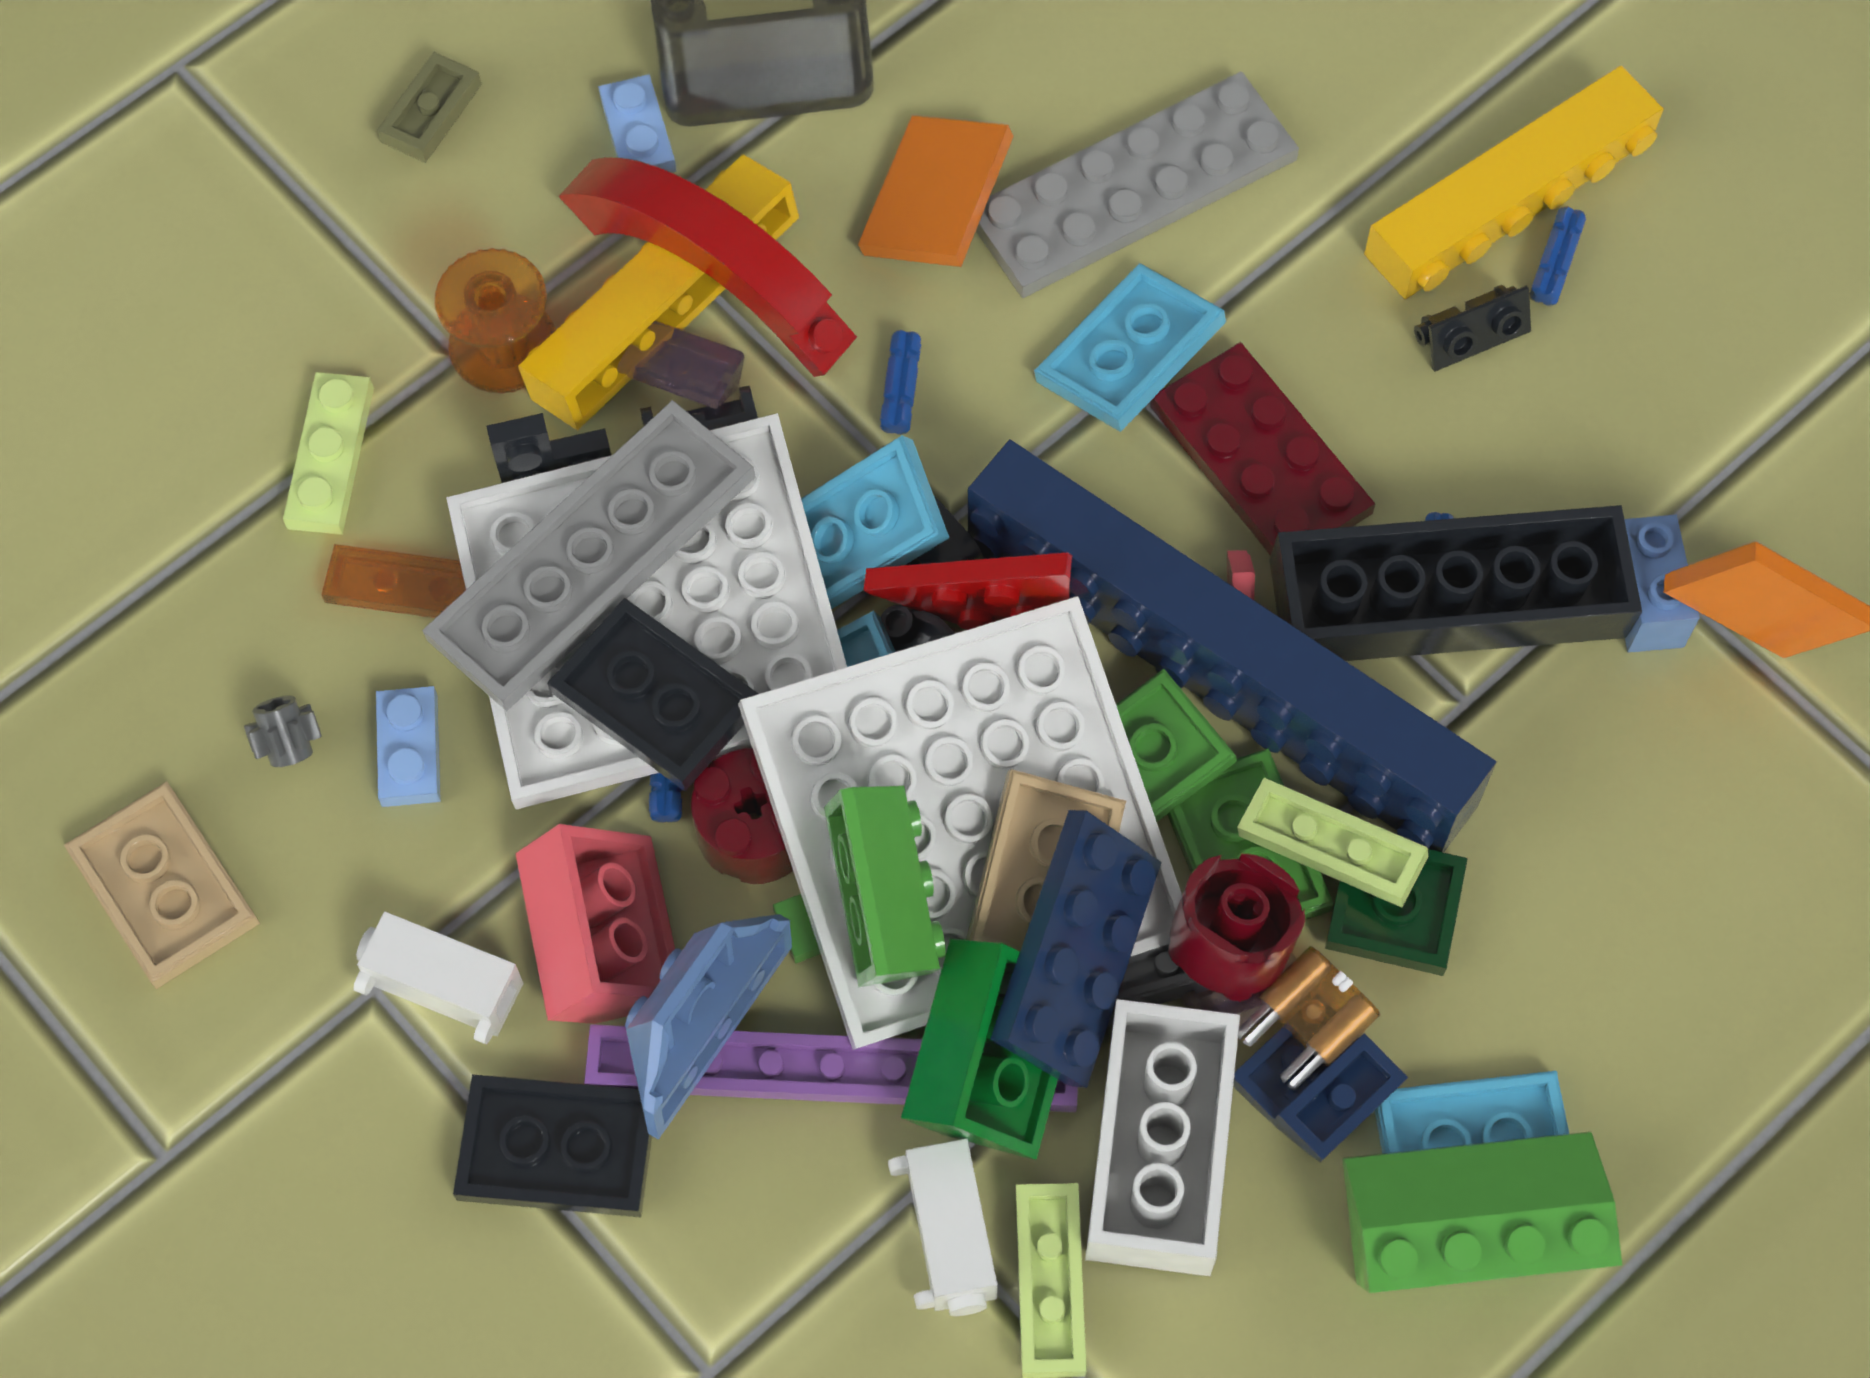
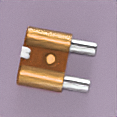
[1238,946,1381,1090]

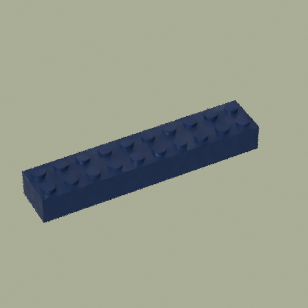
[967,439,1497,853]

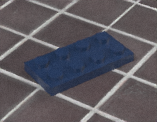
[990,810,1162,1088]

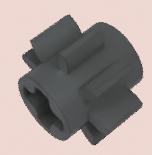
[244,696,322,767]

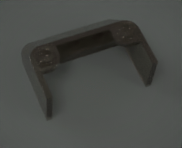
[651,0,874,127]

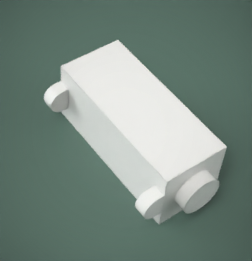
[354,911,524,1044]
[888,1139,997,1316]

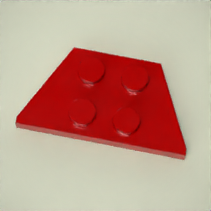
[864,552,1072,630]

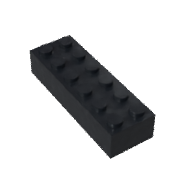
[1269,505,1642,661]

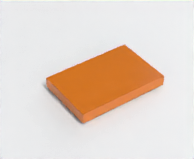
[858,116,1013,267]
[1663,541,1870,658]

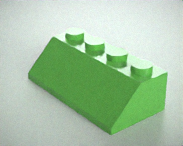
[1342,1131,1623,1293]

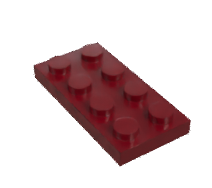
[1150,342,1376,556]

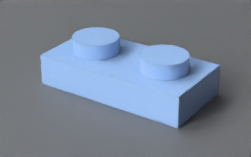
[598,74,677,173]
[376,686,441,807]

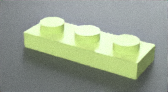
[283,372,374,535]
[1237,778,1428,908]
[1016,1183,1087,1378]

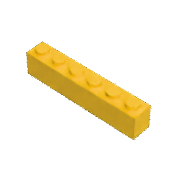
[1364,65,1664,300]
[518,154,799,431]

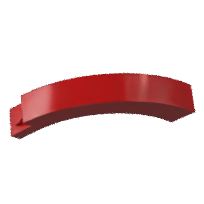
[559,157,857,377]

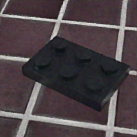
[547,598,759,791]
[453,1074,652,1217]

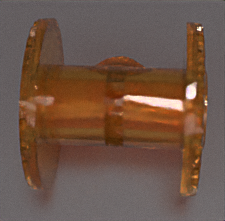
[435,248,556,394]

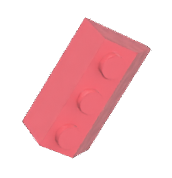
[515,824,675,1024]

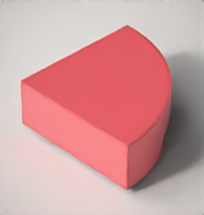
[1227,550,1255,600]

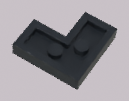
[486,413,612,483]

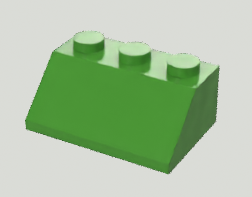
[824,786,946,988]

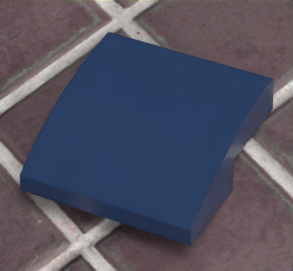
[1233,995,1408,1163]

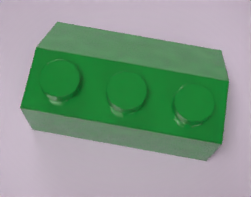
[901,939,1058,1160]

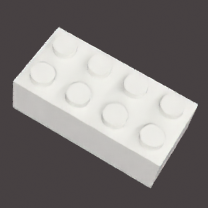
[1085,999,1240,1276]

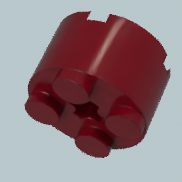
[691,748,793,885]
[1168,853,1305,1001]

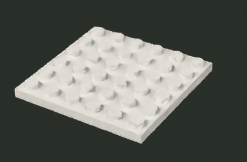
[446,413,847,810]
[738,596,1182,1050]

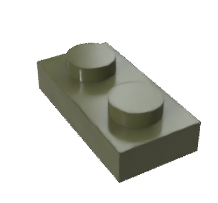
[377,52,482,163]

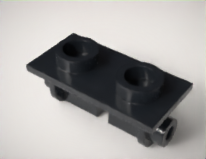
[1414,285,1531,372]

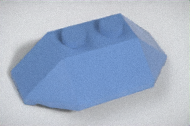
[625,914,792,1140]

